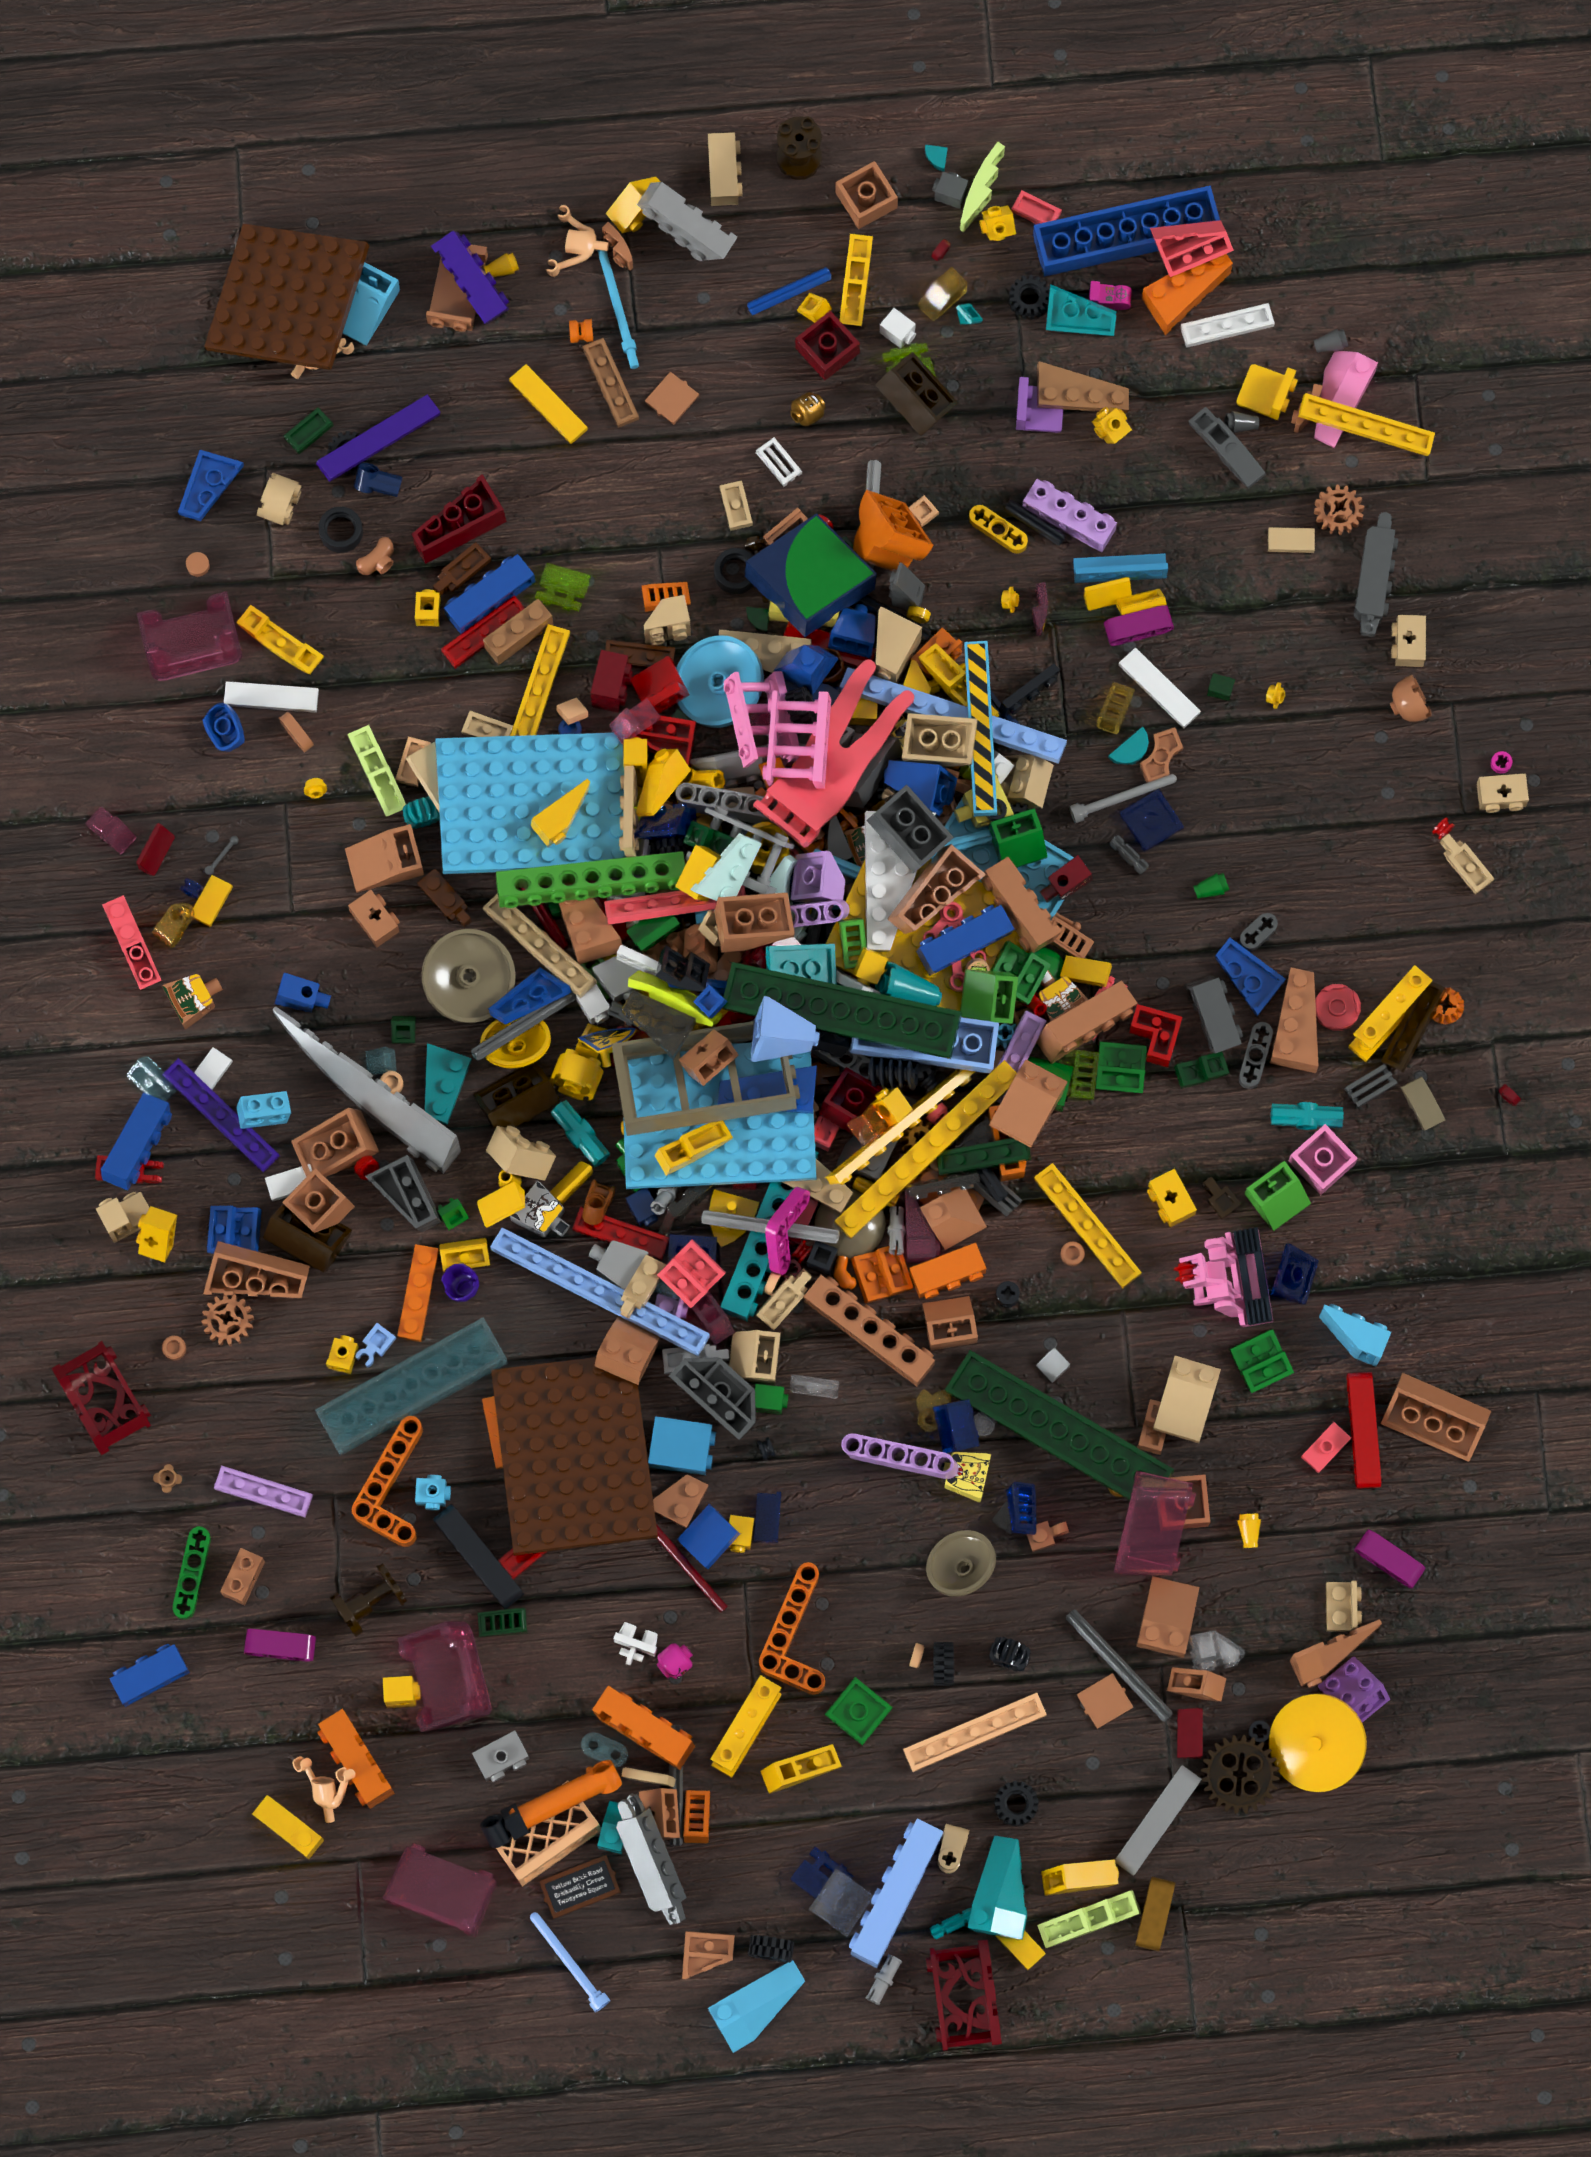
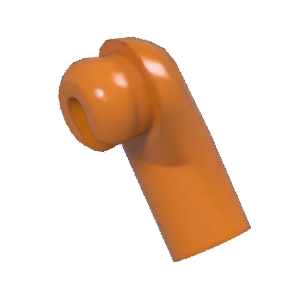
[833,1256,857,1290]

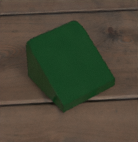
[1207,673,1235,701]
[391,1016,416,1043]

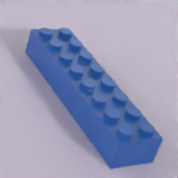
[1033,185,1220,277]

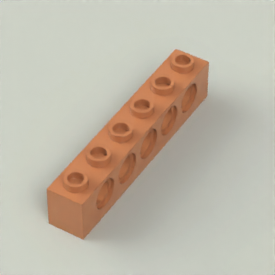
[804,1275,935,1387]

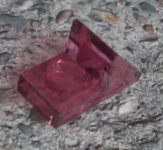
[609,698,661,745]
[85,807,136,855]

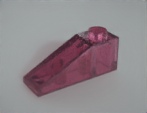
[905,1188,940,1263]
[689,1290,735,1345]

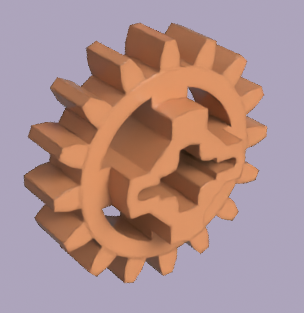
[1314,484,1364,535]
[201,1295,254,1347]

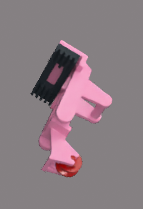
[1173,1227,1273,1327]

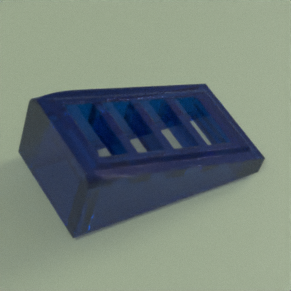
[1006,1482,1036,1535]

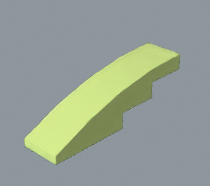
[960,142,1005,232]
[348,725,406,817]
[1037,1890,1141,1948]

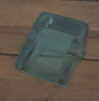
[366,1047,396,1074]

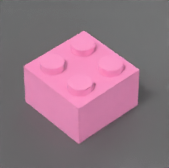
[1288,1124,1358,1196]

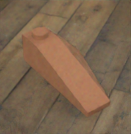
[1290,1619,1382,1688]

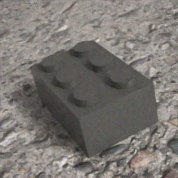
[866,784,954,873]

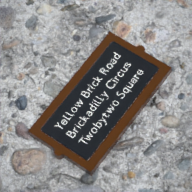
[539,1855,621,1919]

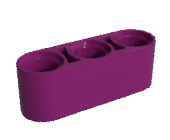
[1104,605,1174,646]
[1354,1529,1426,1589]
[244,1629,316,1662]

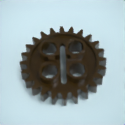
[1201,1735,1280,1814]

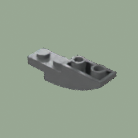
[1188,407,1266,489]

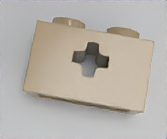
[1391,615,1426,667]
[1477,773,1529,813]

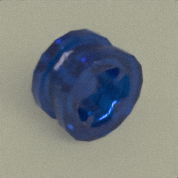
[180,878,204,899]

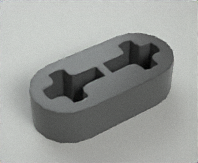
[1239,913,1278,952]

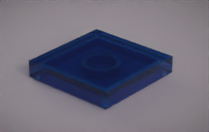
[1119,789,1184,852]

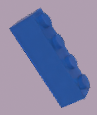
[444,554,535,634]
[916,905,1015,976]
[101,1092,172,1191]

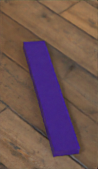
[316,394,441,482]
[162,1058,280,1173]

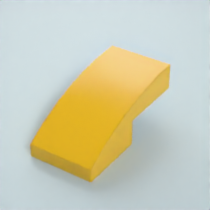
[996,1930,1046,1971]

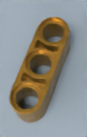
[1135,1876,1175,1951]

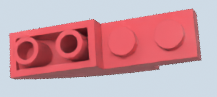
[102,895,162,990]

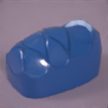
[202,703,245,752]

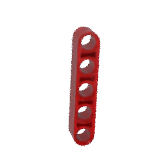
[1347,1372,1381,1489]

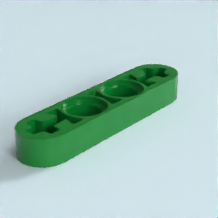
[173,1526,211,1620]

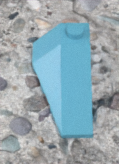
[708,1960,805,2053]

